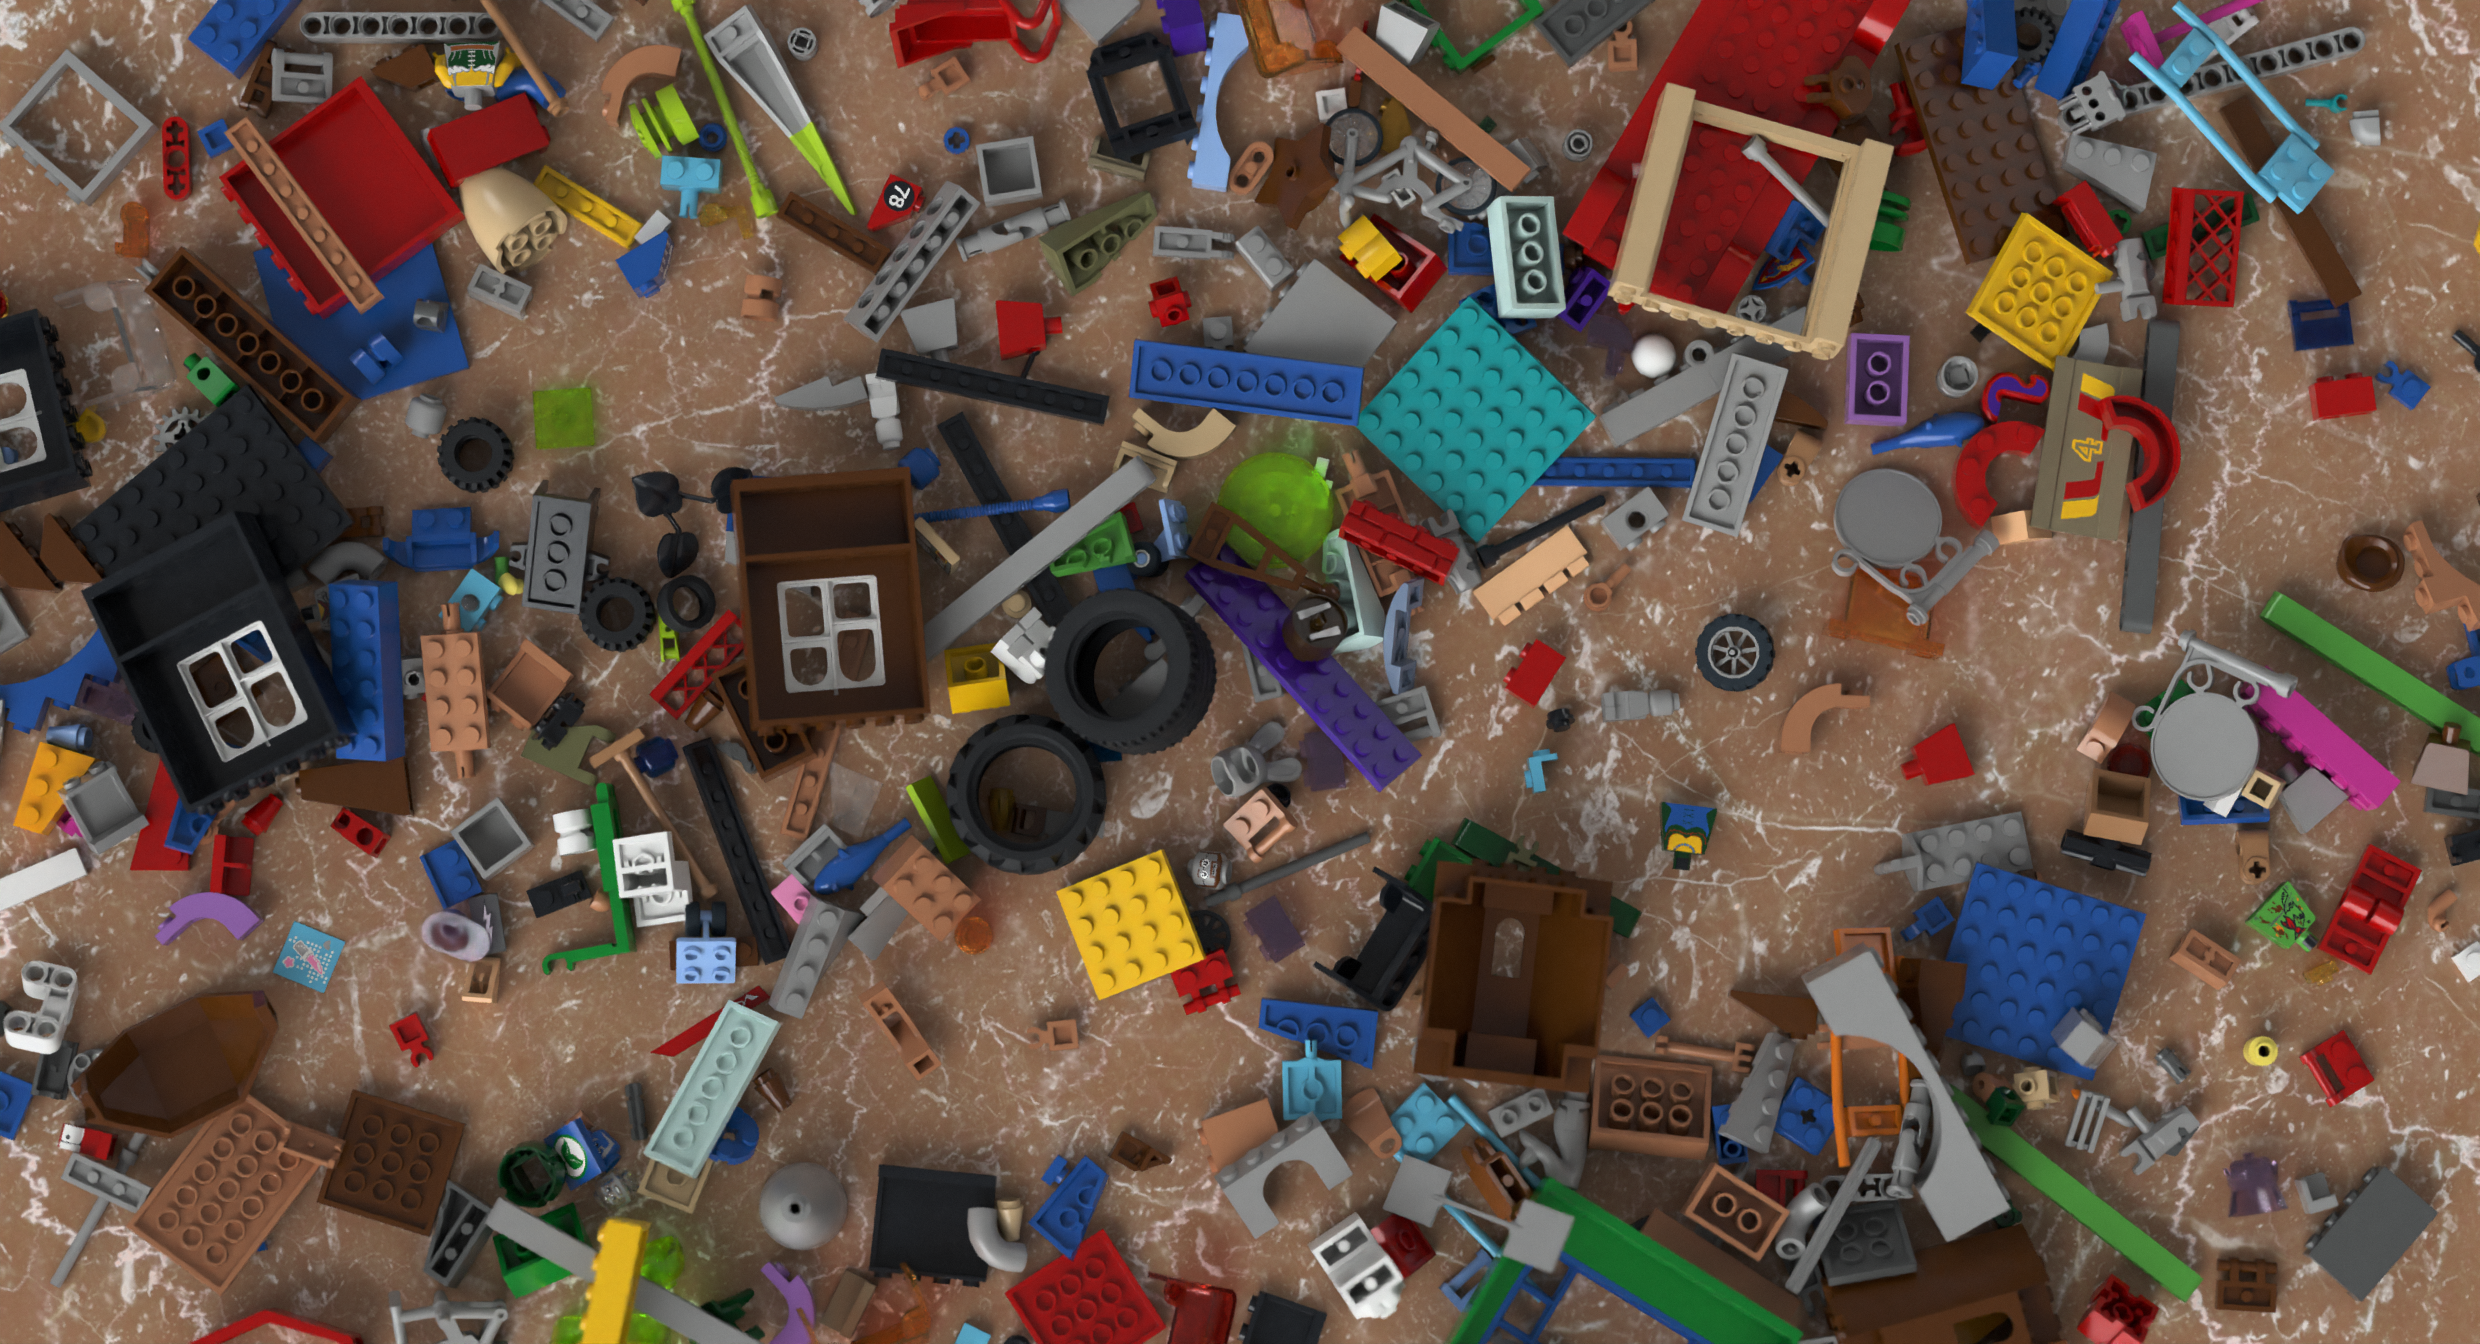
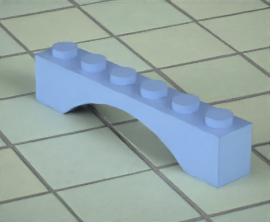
[1187,12,1252,192]

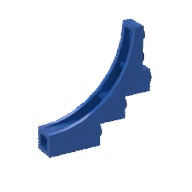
[0,628,122,734]

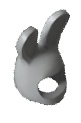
[1210,722,1302,797]

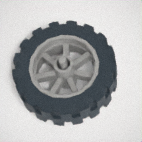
[1695,614,1775,692]

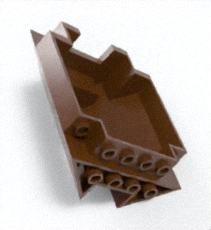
[1413,859,1614,1094]
[1820,1223,2067,1344]

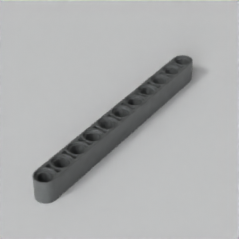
[2119,318,2180,634]

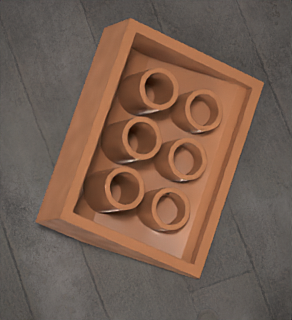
[1588,1055,1712,1160]

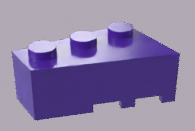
[1156,0,1207,58]

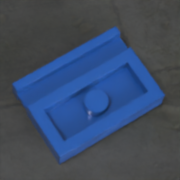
[420,840,484,910]

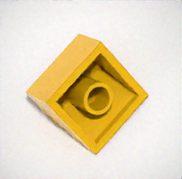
[944,642,1010,714]

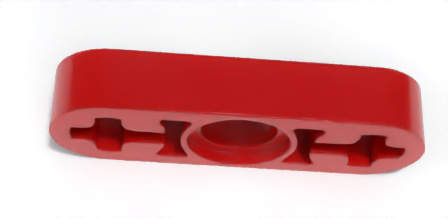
[162,116,192,202]

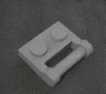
[271,48,333,104]
[1374,686,1441,743]

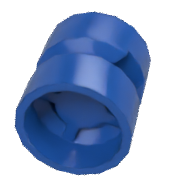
[348,330,404,385]

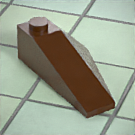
[1898,958,1968,1080]

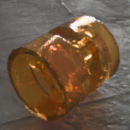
[954,916,994,956]

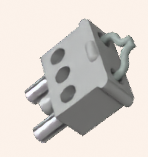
[2057,71,2129,136]

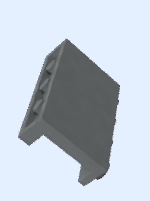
[2303,1166,2438,1302]

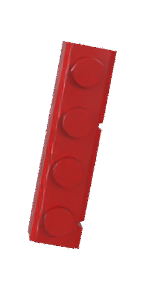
[1338,499,1460,586]

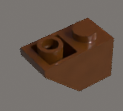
[371,43,441,92]

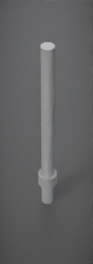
[50,1132,147,1288]

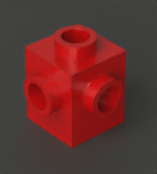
[1148,276,1192,328]

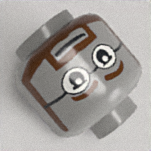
[1187,850,1232,890]

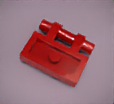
[1170,947,1241,1015]

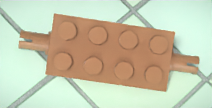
[1334,449,1426,616]
[420,602,491,779]

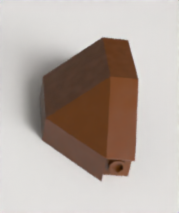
[70,990,279,1139]

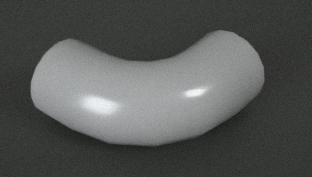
[306,541,388,585]
[1776,1182,1831,1260]
[967,1208,1027,1272]

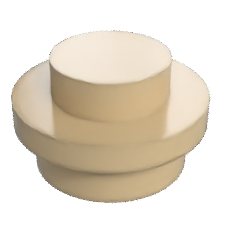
[1002,590,1031,619]

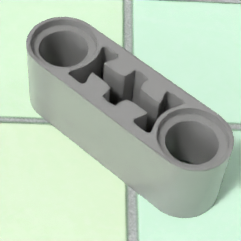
[1818,1173,1899,1202]

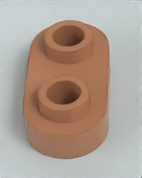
[1228,142,1274,195]

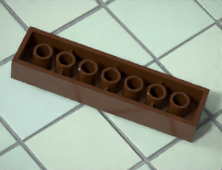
[144,246,362,444]

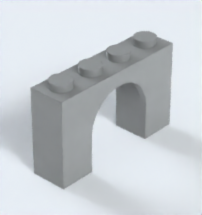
[1214,1111,1353,1239]

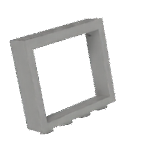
[0,49,159,207]

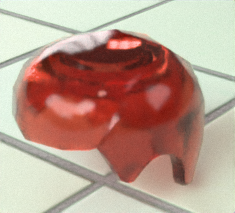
[2107,742,2153,778]

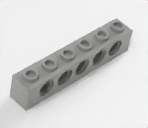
[843,181,981,342]

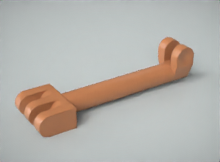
[1654,1035,1756,1074]

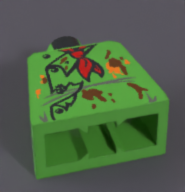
[2245,881,2319,952]

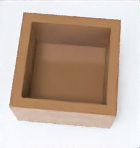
[2083,768,2151,845]

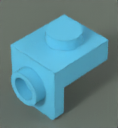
[1524,749,1558,794]

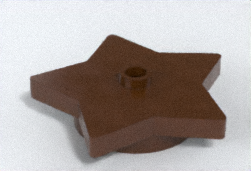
[1254,123,1339,230]

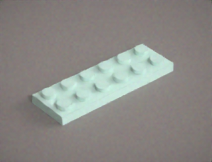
[643,1000,781,1179]

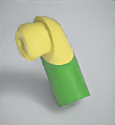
[494,557,524,596]

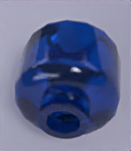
[633,735,678,779]

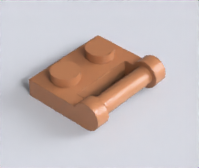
[1223,786,1298,863]

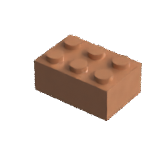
[872,835,981,942]
[1680,1163,1790,1262]

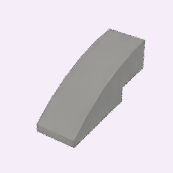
[774,376,869,411]

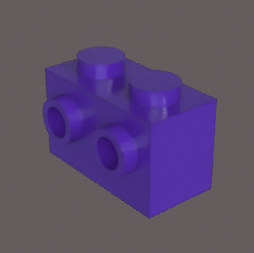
[1555,265,1610,332]

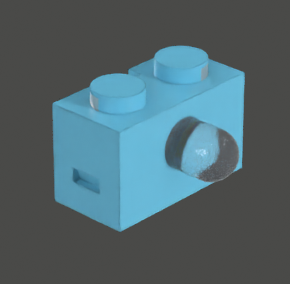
[438,568,504,632]

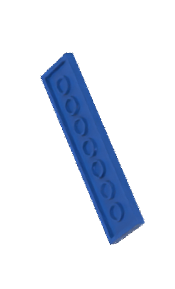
[1129,339,1365,426]

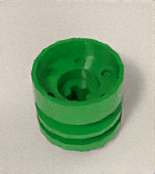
[1868,190,1912,252]

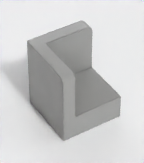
[2294,1172,2339,1214]

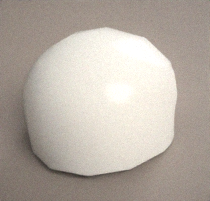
[1630,333,1676,379]

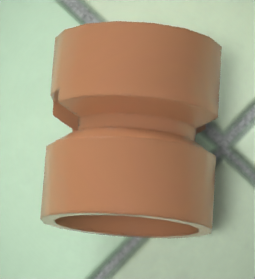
[740,275,783,322]

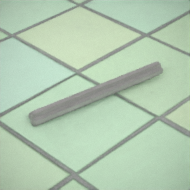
[1786,1137,1882,1294]

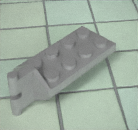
[1874,811,2033,892]

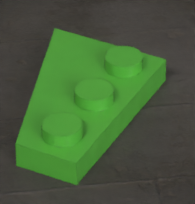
[1049,511,1138,578]

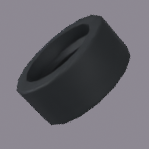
[657,575,716,633]

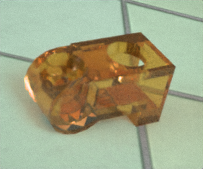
[115,201,150,258]

